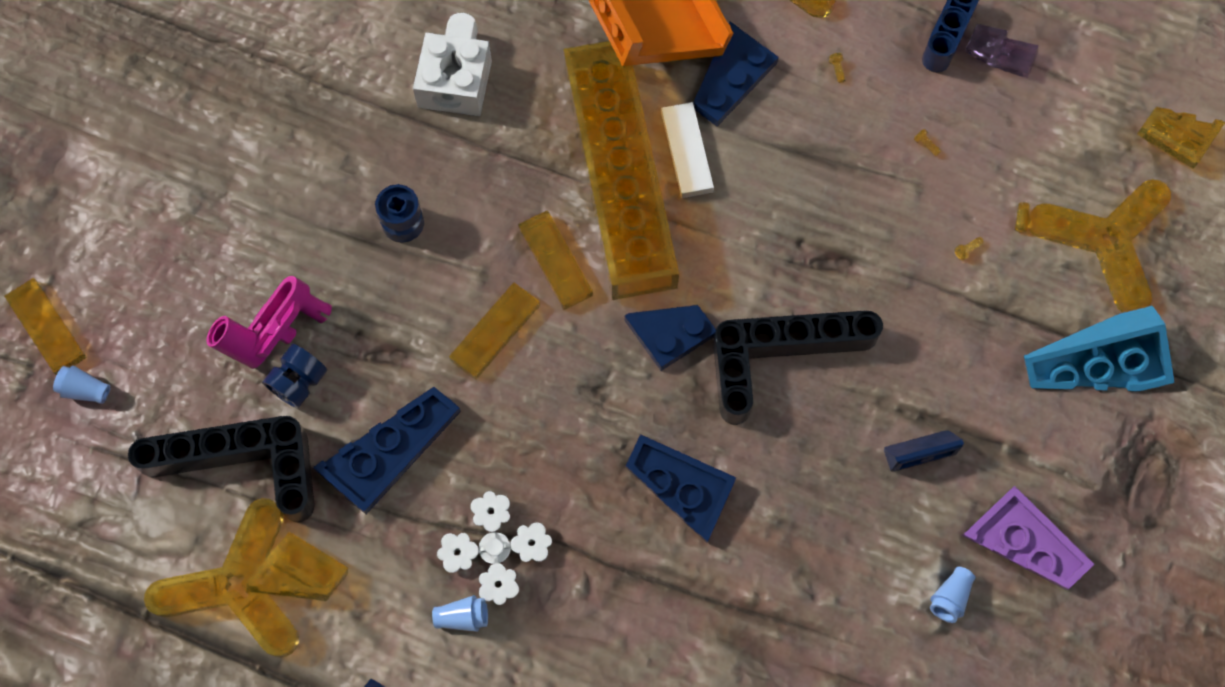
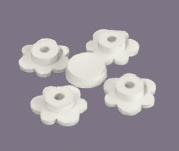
[437,491,552,605]

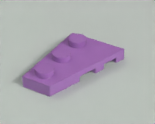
[962,486,1094,590]

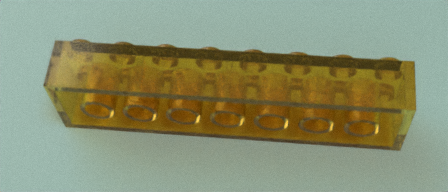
[563,41,679,300]

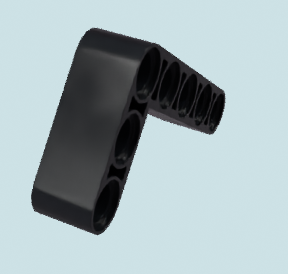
[713,310,883,425]
[128,416,315,522]

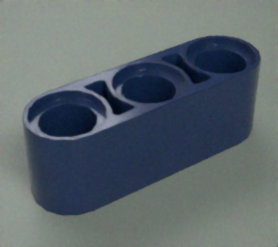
[922,0,979,73]

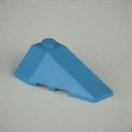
[1024,306,1175,391]

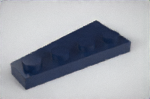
[313,387,461,515]

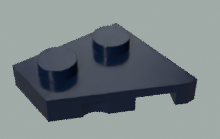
[624,305,716,371]

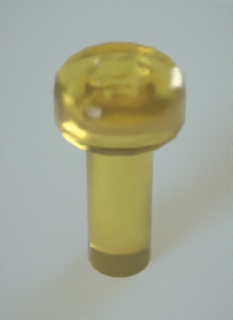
[828,53,846,83]
[914,129,941,156]
[954,237,984,260]

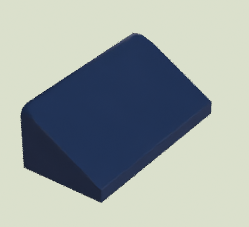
[884,430,964,472]

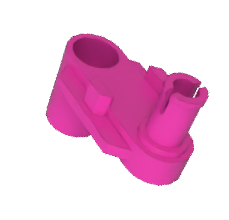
[206,276,332,369]

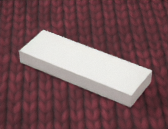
[661,102,714,198]

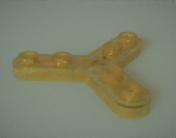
[1027,179,1171,313]
[144,498,299,658]

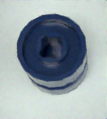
[375,184,424,243]
[262,343,328,409]

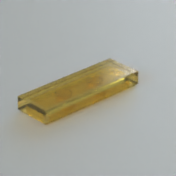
[518,210,593,310]
[4,277,87,375]
[449,282,540,380]

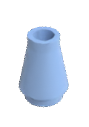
[53,365,110,404]
[930,567,975,623]
[432,595,488,632]

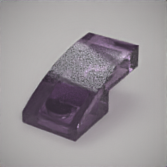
[966,24,1039,78]

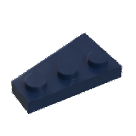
[693,21,779,127]
[626,434,737,543]

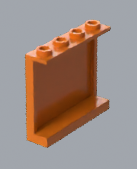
[588,0,733,66]

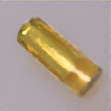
[1015,202,1030,233]

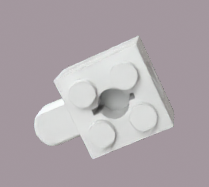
[413,13,492,116]

